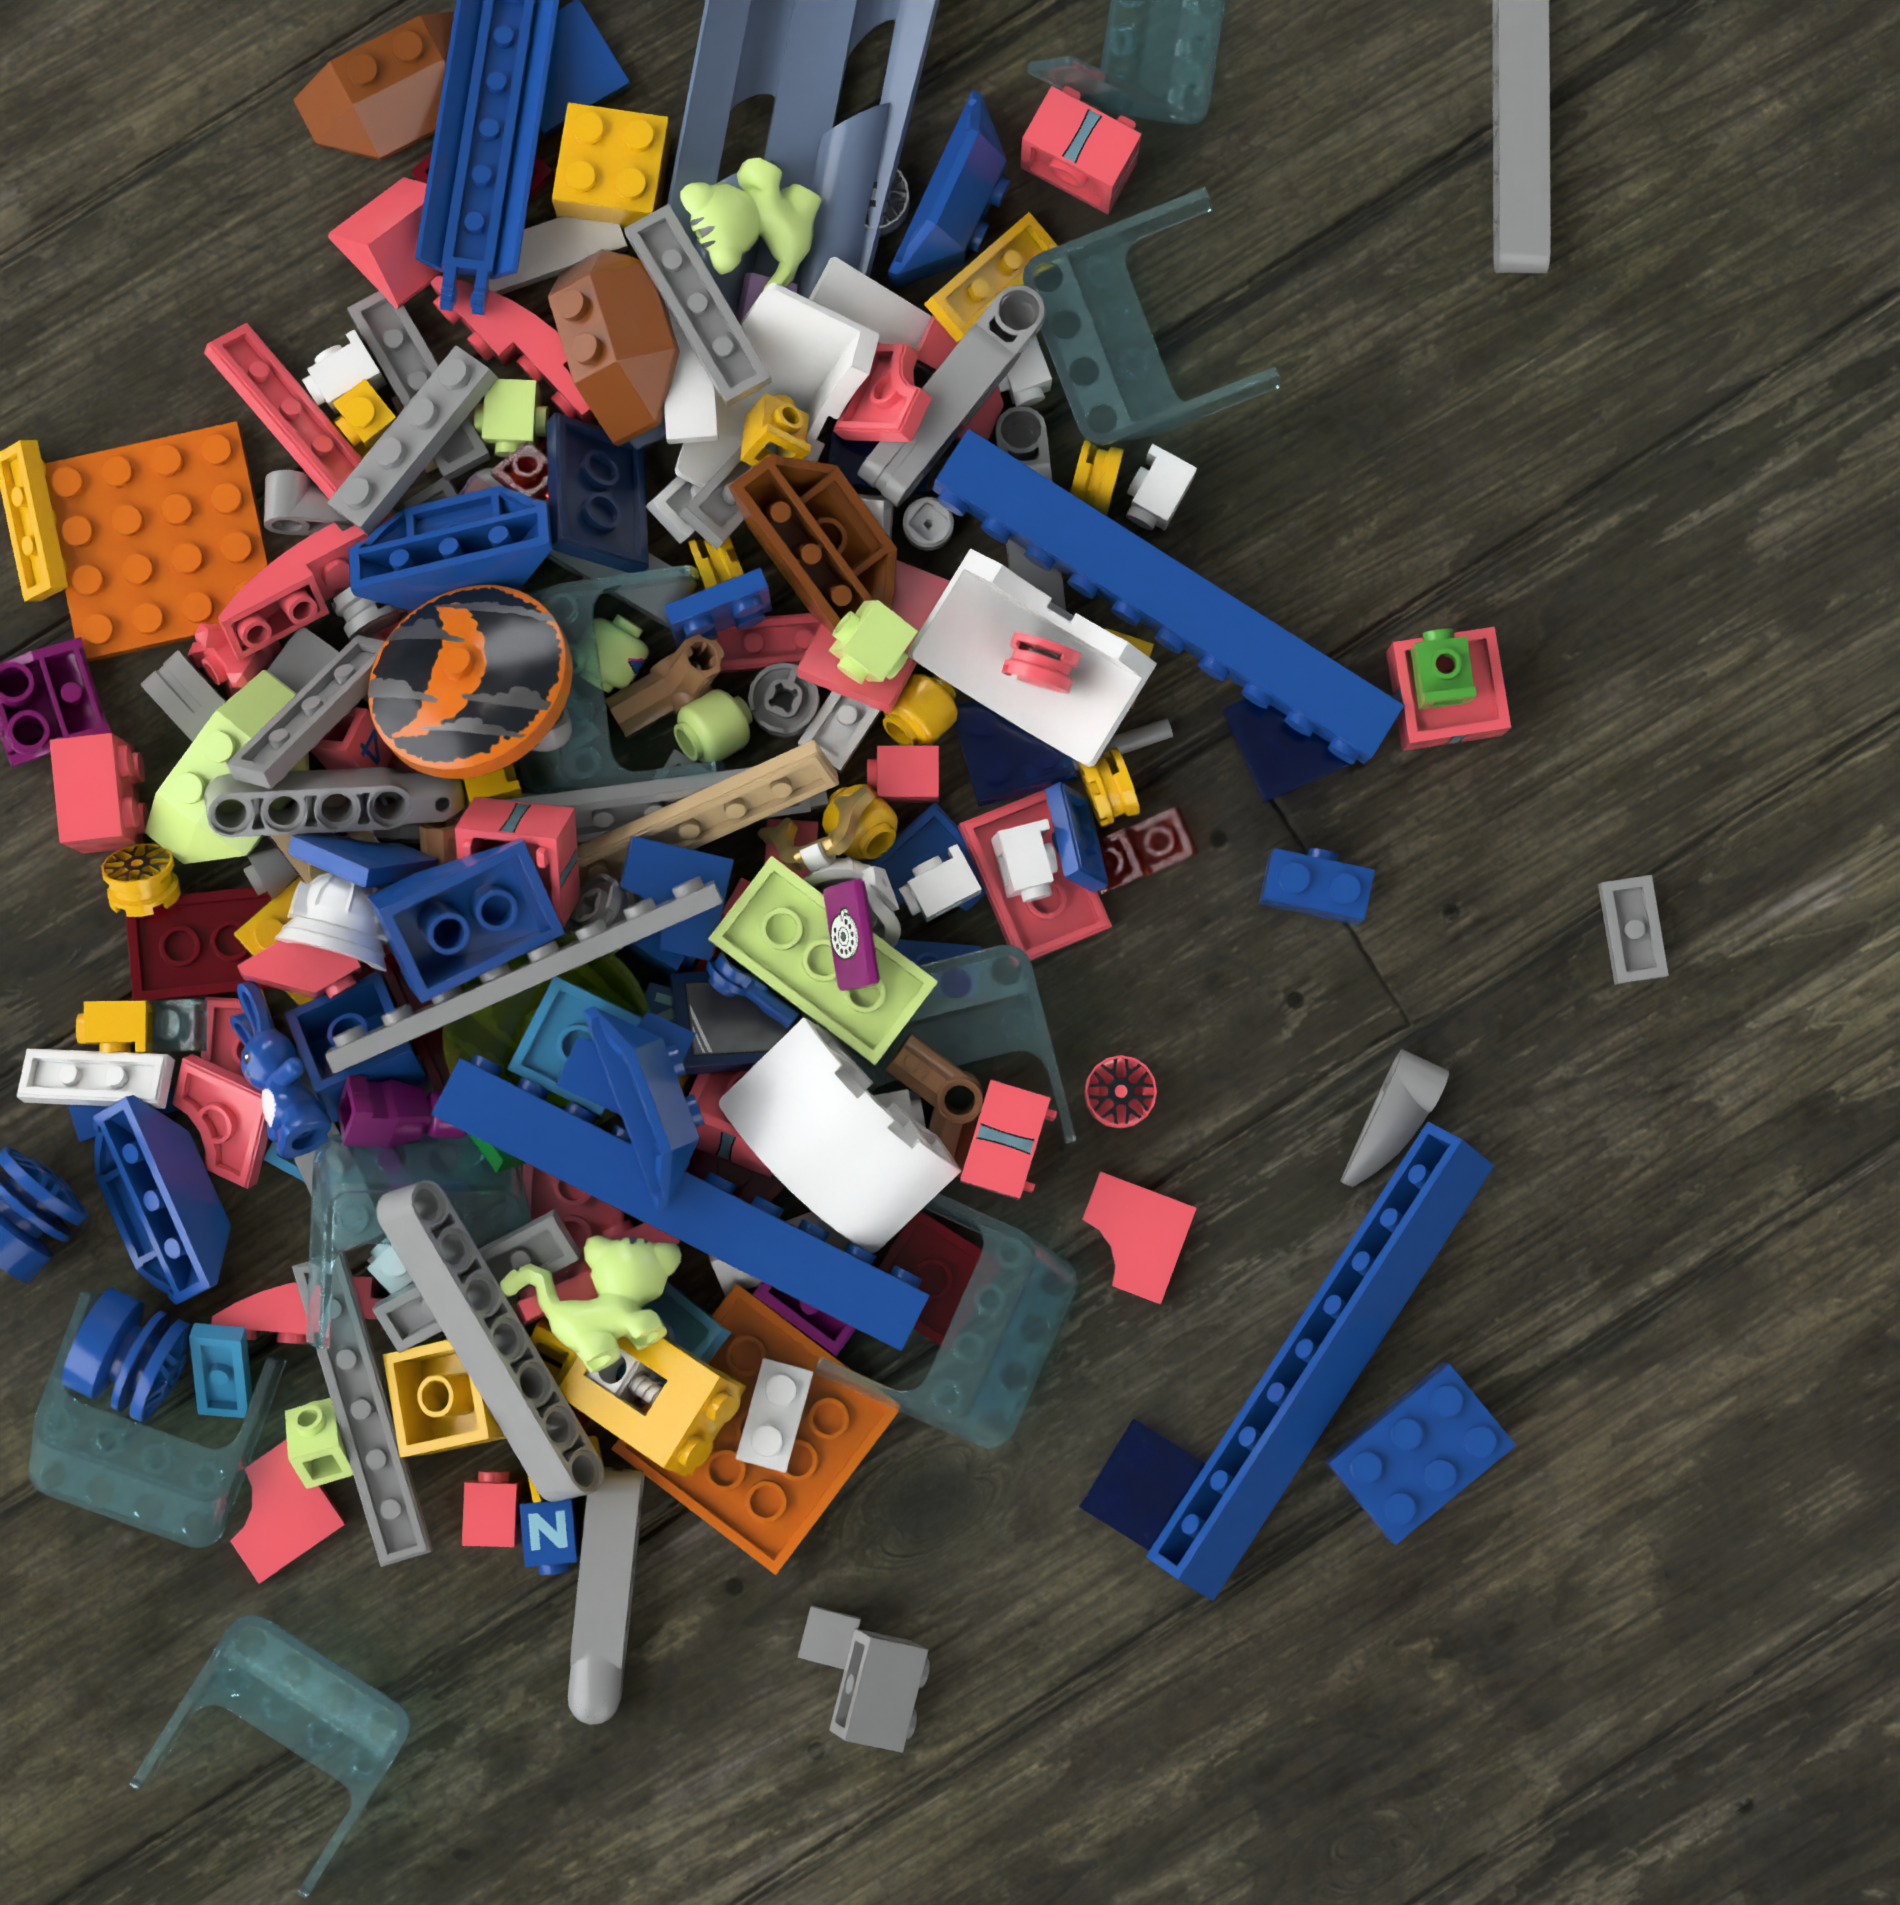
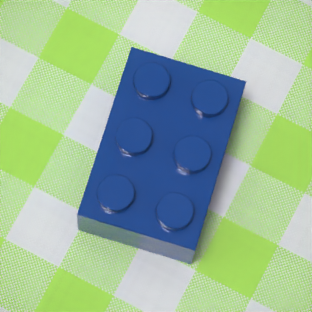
[1323,1362,1516,1545]

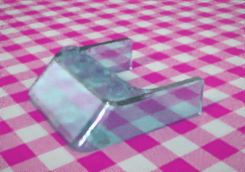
[1027,0,1225,125]
[1023,187,1281,446]
[519,565,725,795]
[836,945,1076,1144]
[306,1134,531,1349]
[814,1193,1078,1449]
[28,1291,287,1548]
[129,1614,411,1898]

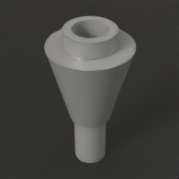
[243,847,299,900]

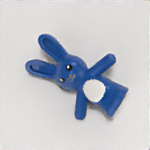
[230,981,332,1159]

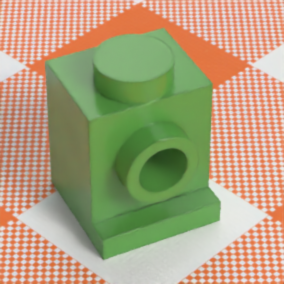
[1410,629,1477,710]

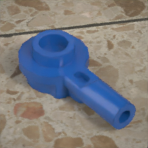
[706,951,800,1029]

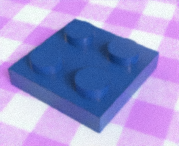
[664,568,772,648]

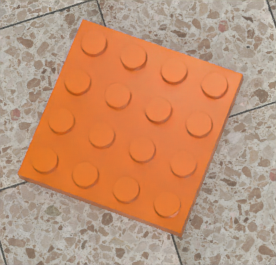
[45,421,270,663]
[611,1283,901,1575]

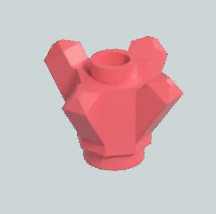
[188,623,282,698]

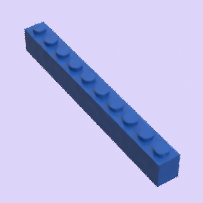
[933,429,1405,764]
[431,1053,930,1351]
[1146,1122,1494,1601]

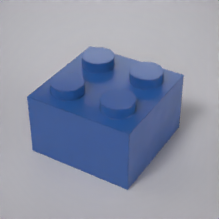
[284,971,428,1123]

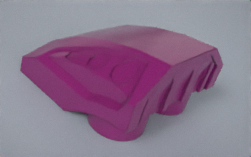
[0,637,111,769]

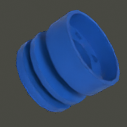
[0,1146,89,1283]
[61,1287,193,1424]

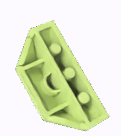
[144,670,309,864]

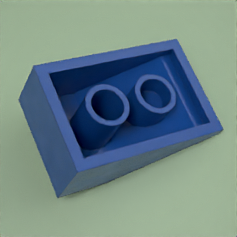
[367,839,565,1003]

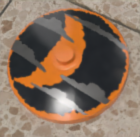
[368,585,573,779]

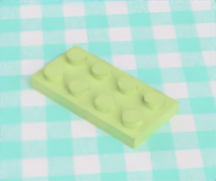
[708,856,938,1066]

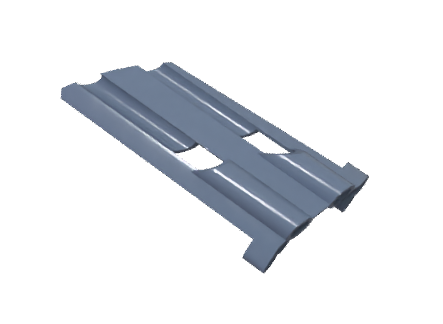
[629,0,940,450]

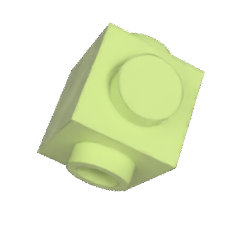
[474,379,549,458]
[829,600,918,684]
[285,1397,353,1489]

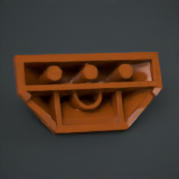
[293,11,455,161]
[548,249,680,447]
[728,454,897,634]

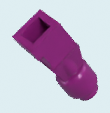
[336,1075,467,1149]

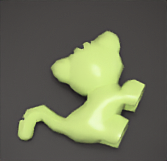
[680,158,822,289]
[499,1235,681,1373]

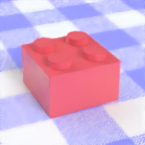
[50,733,149,854]

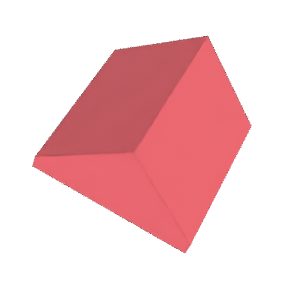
[328,177,444,309]

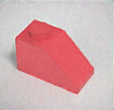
[237,941,361,1000]

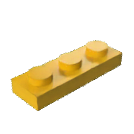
[924,212,1062,343]
[0,440,68,602]

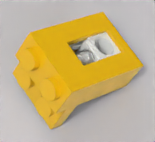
[559,1336,747,1477]

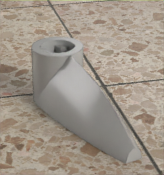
[264,470,398,536]
[1341,1049,1449,1187]

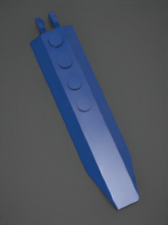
[415,0,560,315]

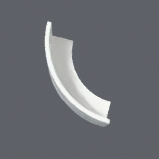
[675,283,880,488]
[908,549,1157,767]
[719,1017,962,1253]

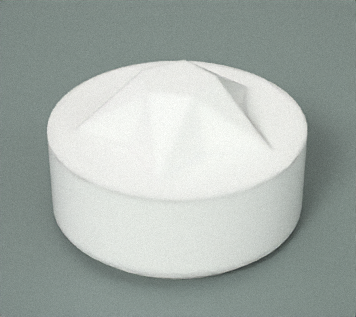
[903,497,954,551]

